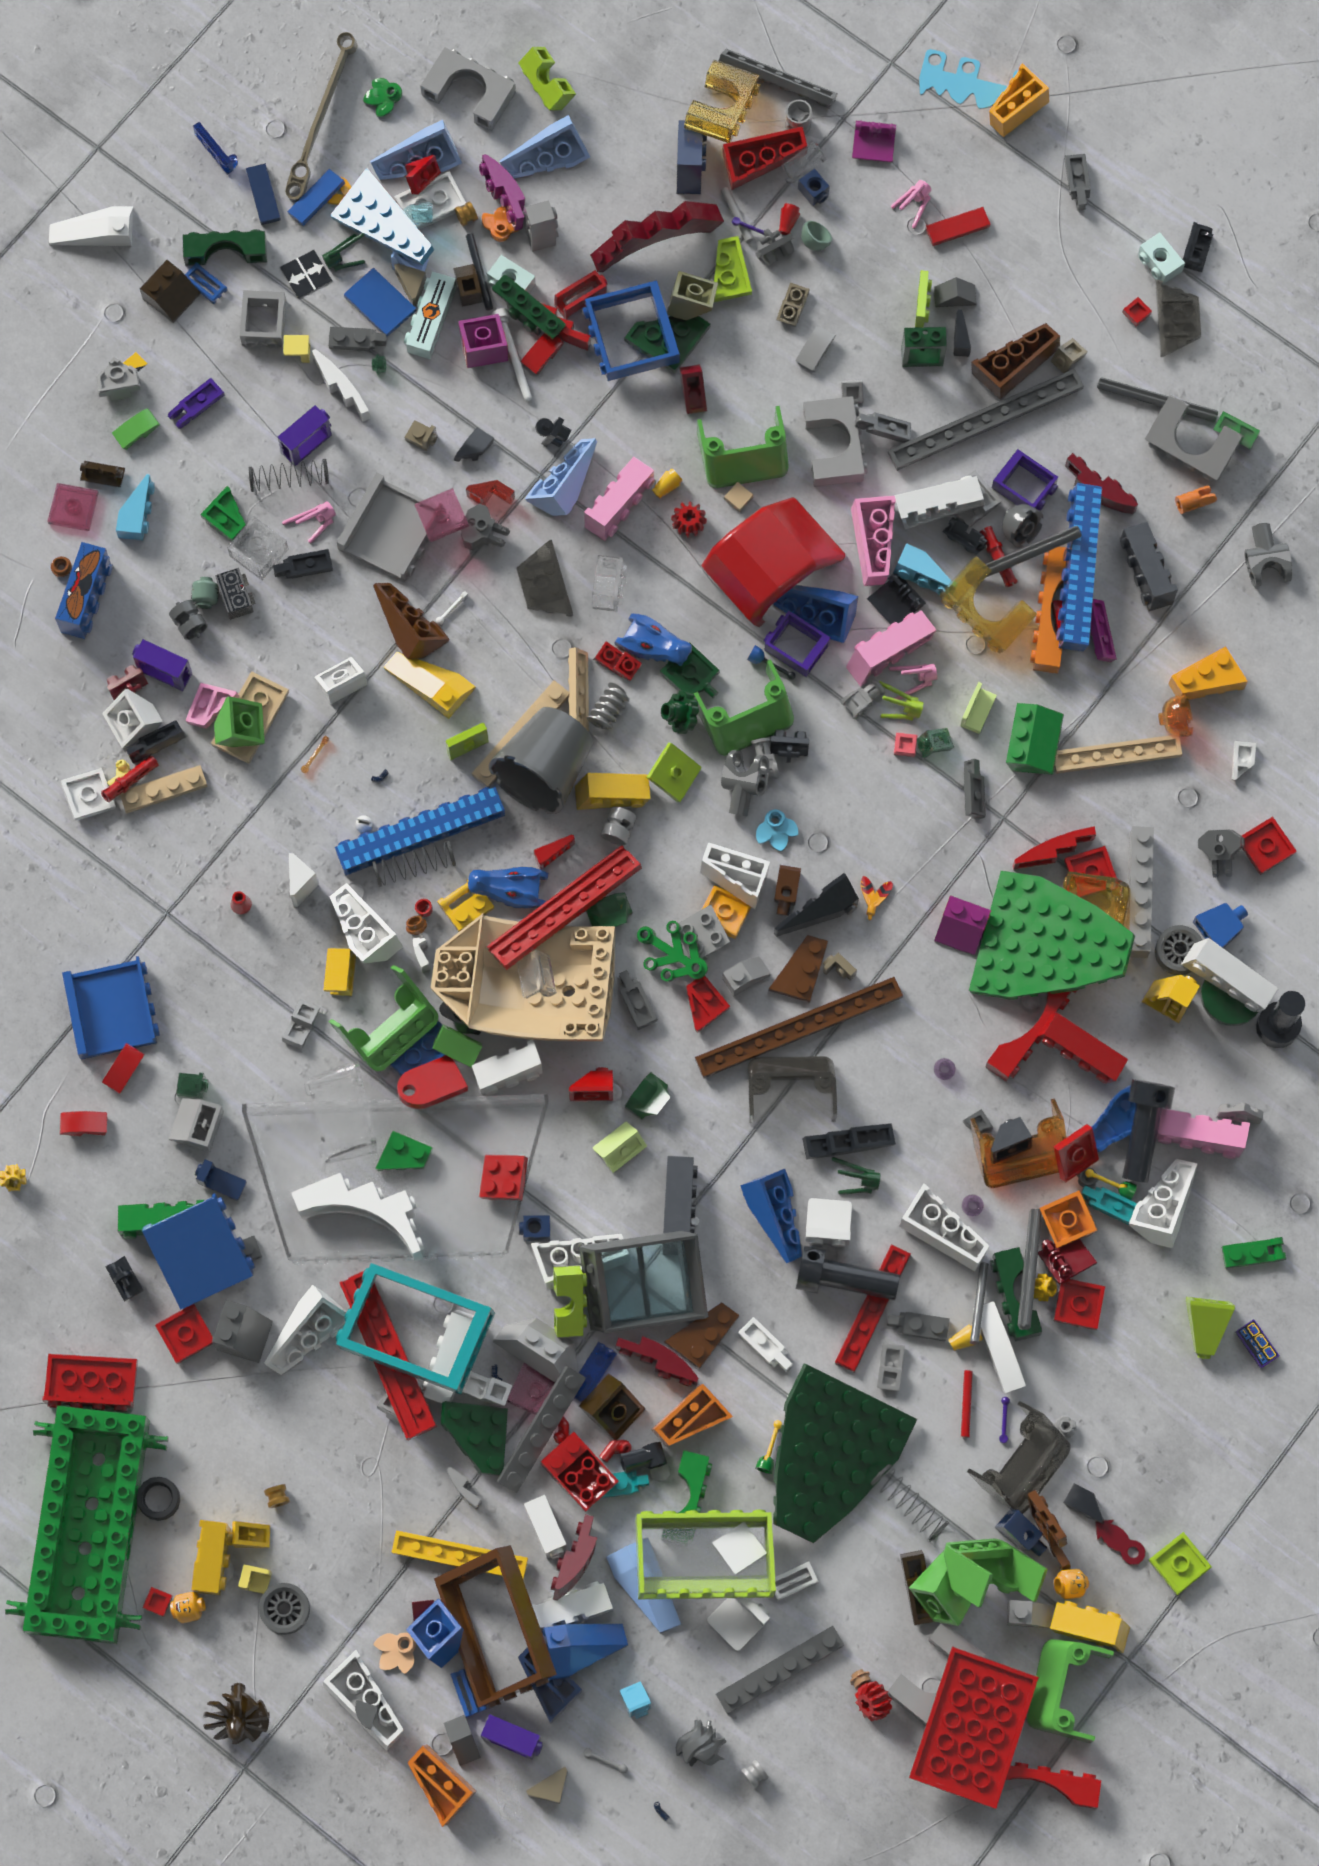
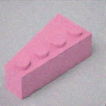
[851,496,896,586]
[1157,1108,1250,1159]

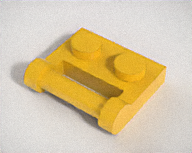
[437,879,494,932]

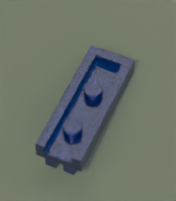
[193,122,238,175]
[574,1342,617,1403]

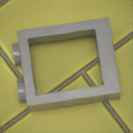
[240,290,286,348]

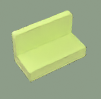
[960,682,997,734]
[593,1122,647,1173]

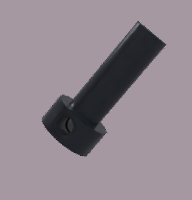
[1256,991,1305,1048]
[1122,1079,1175,1183]
[796,1246,900,1301]

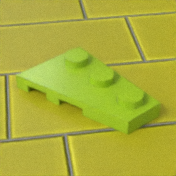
[714,236,752,302]
[915,270,932,327]

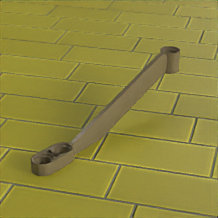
[285,32,358,202]

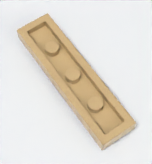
[568,647,589,732]
[120,765,208,814]

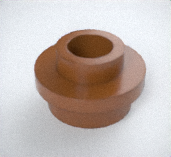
[51,556,72,577]
[406,916,427,935]

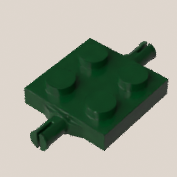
[660,642,720,699]

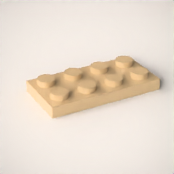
[211,671,289,764]

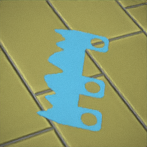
[919,49,1019,109]

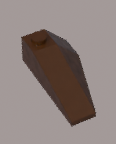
[373,583,450,659]

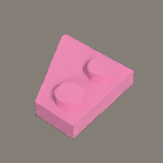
[185,683,239,729]

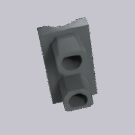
[755,229,795,266]

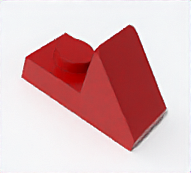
[405,155,441,195]

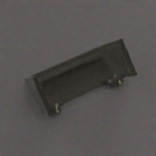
[747,1056,837,1123]
[967,1401,1071,1514]

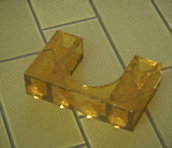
[684,60,761,143]
[939,556,1037,654]

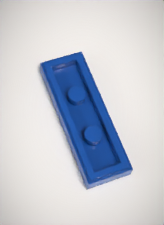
[287,169,345,226]

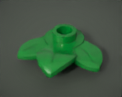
[363,78,402,117]

